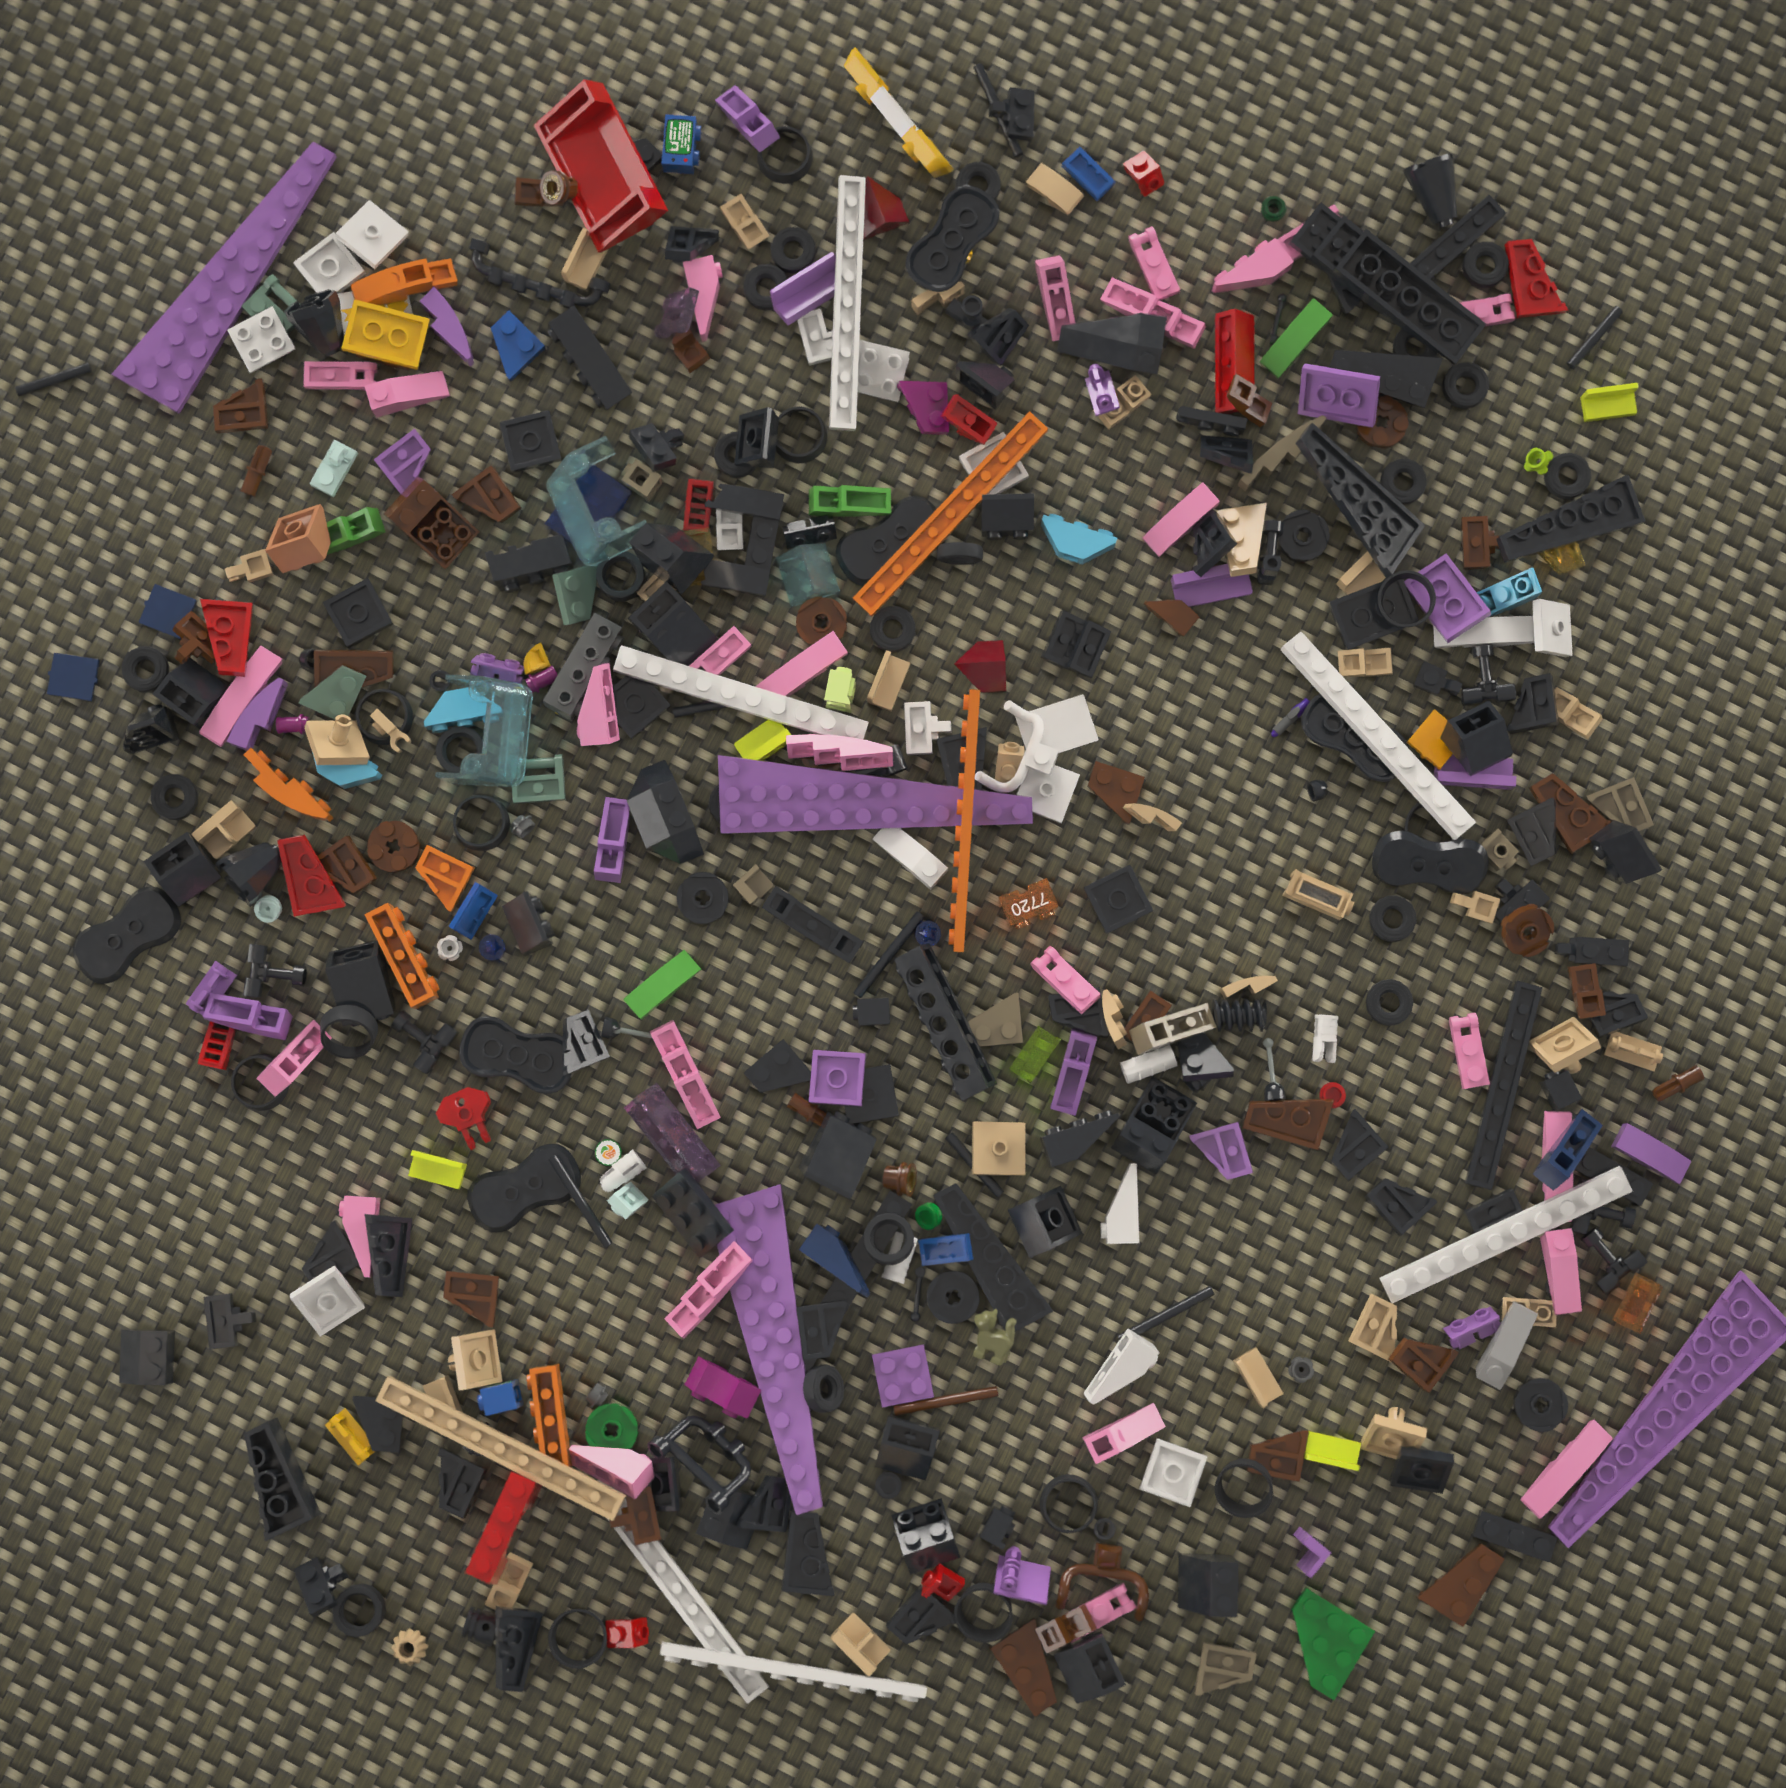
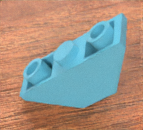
[1041,514,1117,564]
[1477,568,1542,617]
[424,687,505,733]
[312,752,382,789]

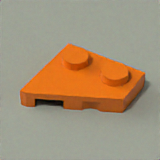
[415,845,475,913]

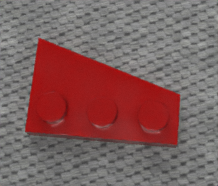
[1504,239,1568,318]
[200,599,253,677]
[277,834,346,917]

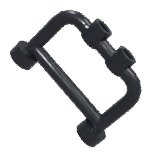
[647,1415,751,1514]

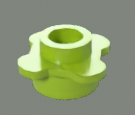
[1524,448,1553,475]

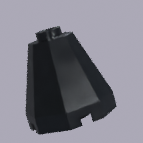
[284,289,344,356]
[216,842,282,907]

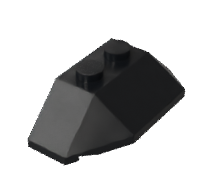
[627,760,704,864]

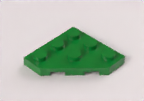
[1292,1587,1375,1700]

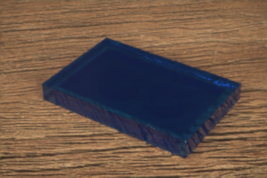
[545,462,632,554]

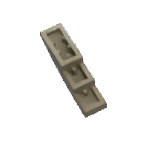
[1237,415,1326,492]

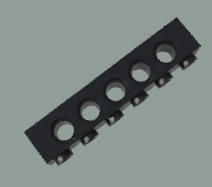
[894,943,997,1101]

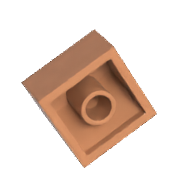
[265,504,331,573]

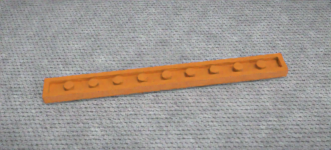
[853,411,1048,617]
[948,689,980,952]

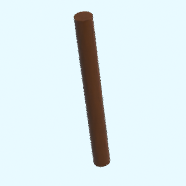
[893,1386,999,1416]

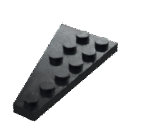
[1296,423,1425,579]

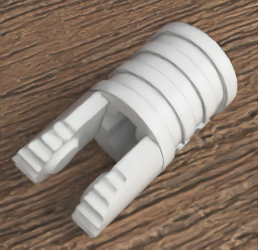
[1312,1015,1338,1063]
[600,1149,647,1192]
[882,1232,918,1284]

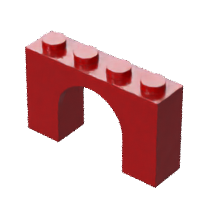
[465,1471,542,1585]

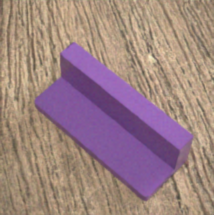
[770,252,836,325]
[1171,564,1252,607]
[1434,754,1517,790]
[1293,1527,1331,1578]

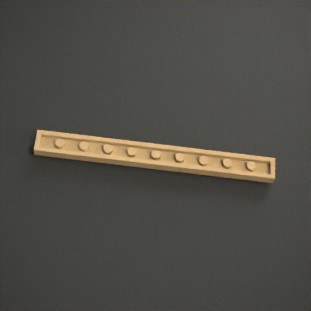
[376,1376,626,1521]

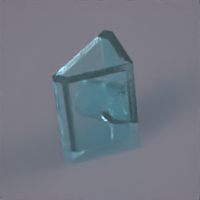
[776,543,840,607]

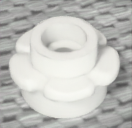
[437,935,463,961]

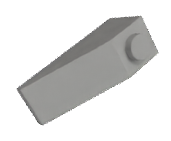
[1475,1301,1538,1390]

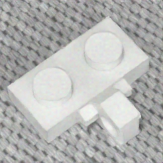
[904,701,952,755]

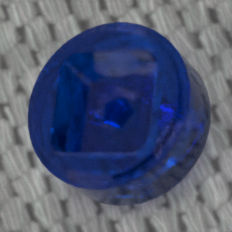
[915,921,941,947]
[479,934,506,961]

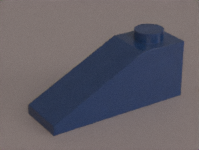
[1533,1109,1603,1191]
[799,1224,870,1298]

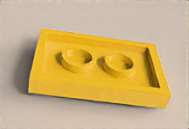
[342,299,430,370]

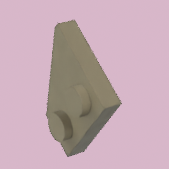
[968,993,1023,1047]

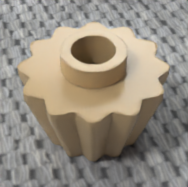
[391,1628,428,1666]

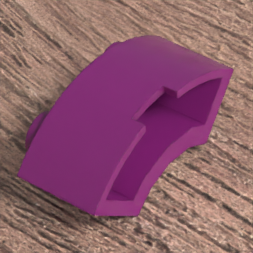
[684,1356,761,1419]

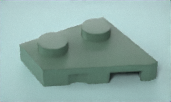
[552,563,598,625]
[299,665,366,719]

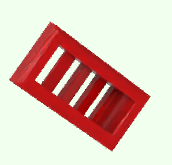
[683,479,715,533]
[197,1021,236,1070]

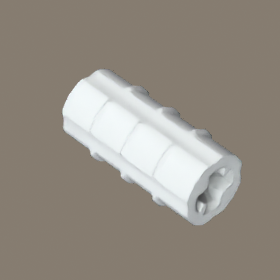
[1120,1045,1177,1084]

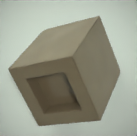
[733,865,773,907]

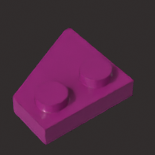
[897,381,949,435]

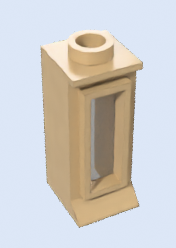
[1282,869,1354,920]

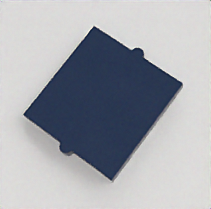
[138,584,197,639]
[47,653,100,701]

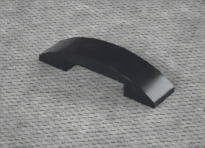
[762,886,863,964]

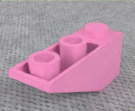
[1212,238,1294,293]
[1082,1402,1165,1464]

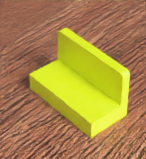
[1580,383,1638,422]
[734,719,791,761]
[408,1150,467,1189]
[1304,1431,1361,1471]

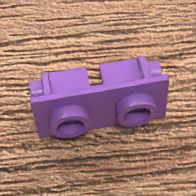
[1085,364,1120,416]
[470,653,524,688]
[186,961,237,1016]
[1443,1307,1501,1349]

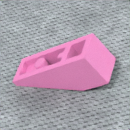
[683,255,723,342]
[1035,255,1075,341]
[365,371,450,418]
[577,663,620,746]
[256,1020,332,1097]
[339,1196,380,1277]
[1540,1228,1582,1315]
[569,1445,654,1499]

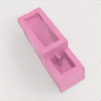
[1142,482,1220,557]

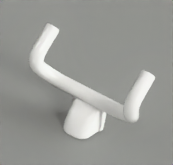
[975,700,1059,793]

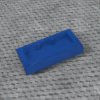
[1061,147,1116,201]
[448,882,498,940]
[918,1233,973,1266]

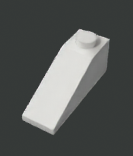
[872,828,948,890]
[1100,1163,1139,1244]
[1084,1329,1159,1405]

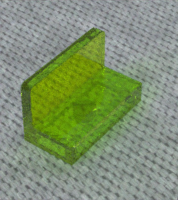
[1009,1026,1061,1084]

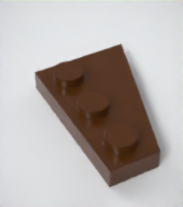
[314,650,394,688]
[1529,773,1611,854]
[1242,1099,1334,1150]
[1416,1543,1505,1627]
[990,1618,1057,1717]

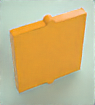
[1406,709,1452,770]

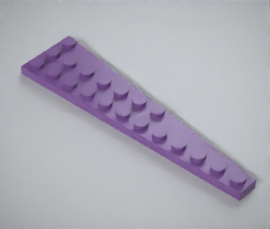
[112,142,337,414]
[718,755,1033,833]
[715,1184,823,1515]
[1548,1271,1786,1548]

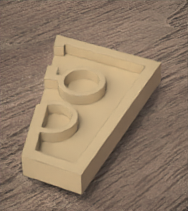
[1216,503,1267,577]

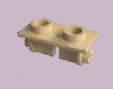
[1604,1032,1663,1072]

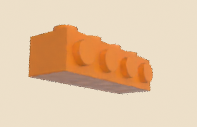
[364,903,440,1009]
[527,1364,573,1468]

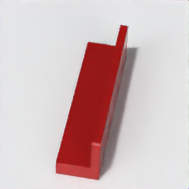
[1215,309,1254,414]

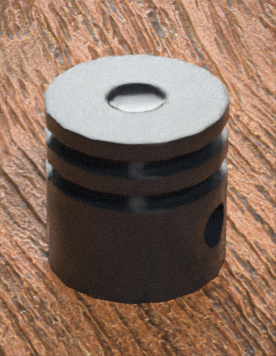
[461,1606,496,1647]

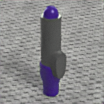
[1271,698,1310,737]

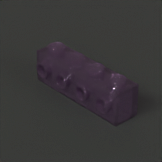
[624,1083,721,1184]

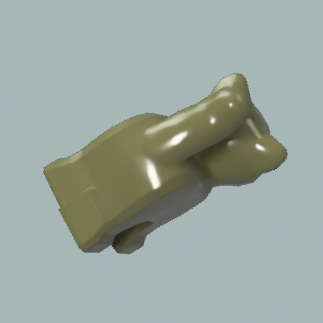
[973,1309,1017,1366]

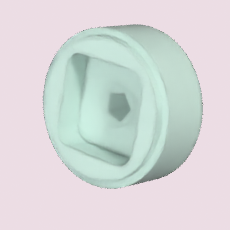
[254,895,282,923]

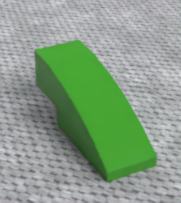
[1259,298,1333,379]
[809,485,891,517]
[327,507,386,555]
[623,950,702,1020]

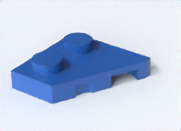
[491,311,545,382]

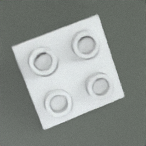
[227,306,295,373]
[857,340,910,402]

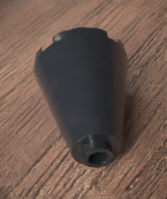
[1403,153,1457,228]

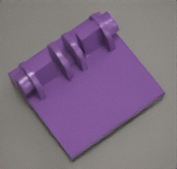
[994,1546,1051,1605]

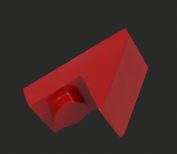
[941,394,998,445]

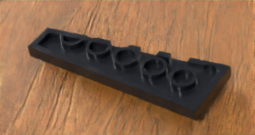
[1496,474,1646,563]
[933,1183,1053,1332]

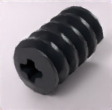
[1212,999,1267,1032]

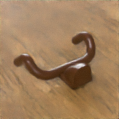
[1055,1542,1149,1621]

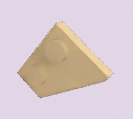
[1348,1294,1397,1363]

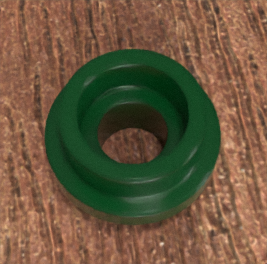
[1261,196,1287,222]

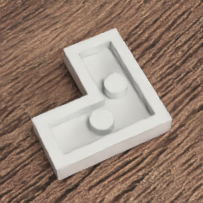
[797,308,833,366]

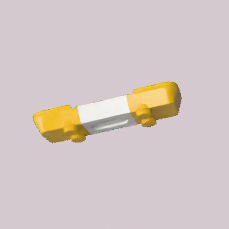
[844,47,954,178]

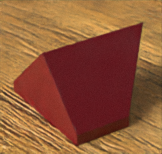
[863,176,909,240]
[954,640,1006,693]

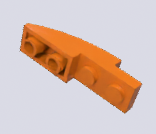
[351,258,457,305]
[243,748,333,822]

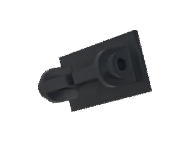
[782,515,837,549]

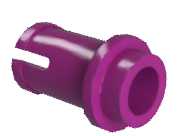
[525,665,558,693]
[276,714,310,735]

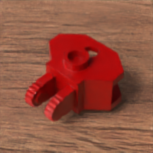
[436,1087,492,1150]

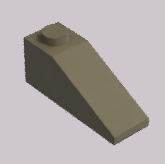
[1129,1003,1216,1055]

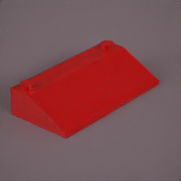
[534,79,668,253]

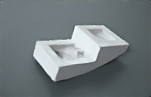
[716,510,743,550]

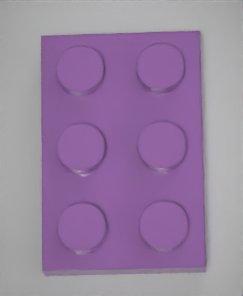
[1298,364,1380,427]
[1404,554,1491,643]

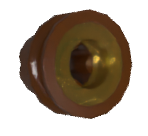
[540,171,578,205]
[883,1162,917,1197]

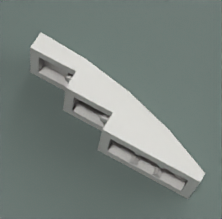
[1433,616,1535,648]

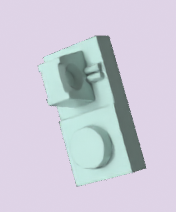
[309,440,358,498]
[607,1181,649,1220]

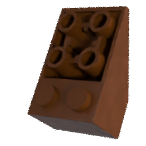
[383,476,479,569]

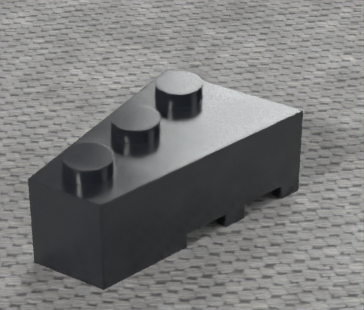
[485,534,574,593]

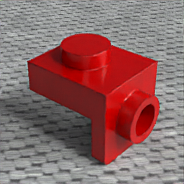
[1123,151,1165,197]
[921,1563,965,1602]
[605,1617,649,1648]

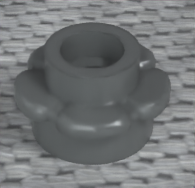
[512,815,535,838]
[1288,1357,1314,1383]
[585,1383,608,1408]

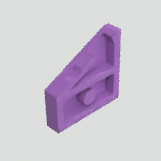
[374,428,431,494]
[1189,1122,1253,1180]

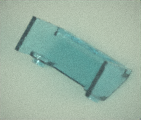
[547,436,647,566]
[435,674,533,787]

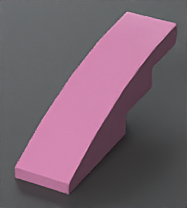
[1100,278,1206,349]
[755,631,848,697]
[199,646,282,747]
[786,734,893,771]
[650,1020,721,1129]
[1542,1111,1573,1222]
[664,1241,753,1338]
[1520,1420,1613,1519]

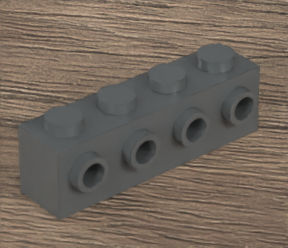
[543,613,624,721]

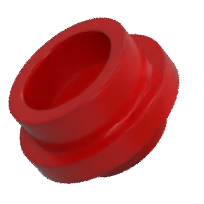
[1319,1082,1346,1108]

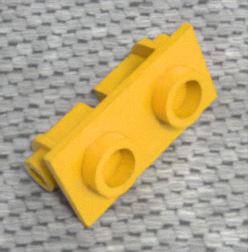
[325,1408,375,1466]

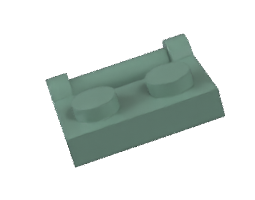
[241,275,300,334]
[510,754,566,804]

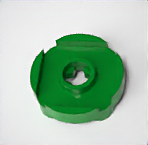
[585,1403,639,1450]

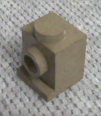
[621,459,663,502]
[1481,828,1519,871]

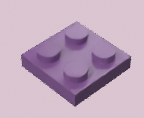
[809,1050,866,1107]
[872,1344,934,1407]

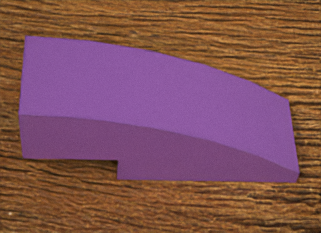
[715,85,780,152]
[420,287,474,367]
[226,678,288,751]
[594,797,631,883]
[203,993,293,1040]
[1050,1029,1097,1116]
[1611,1123,1691,1184]

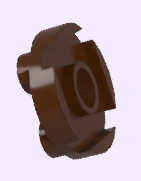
[1356,396,1409,449]
[796,596,847,646]
[367,821,421,873]
[1501,904,1554,957]

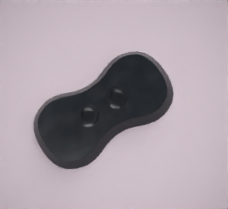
[906,185,1000,292]
[836,496,936,586]
[1301,694,1409,782]
[1372,831,1489,894]
[73,886,181,984]
[459,1016,572,1094]
[467,1144,581,1233]

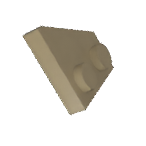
[1586,777,1654,831]
[1194,1642,1257,1696]

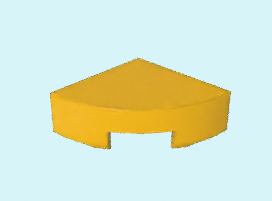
[524,643,551,675]

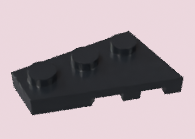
[364,1214,413,1297]
[781,1510,835,1596]
[496,1606,543,1692]

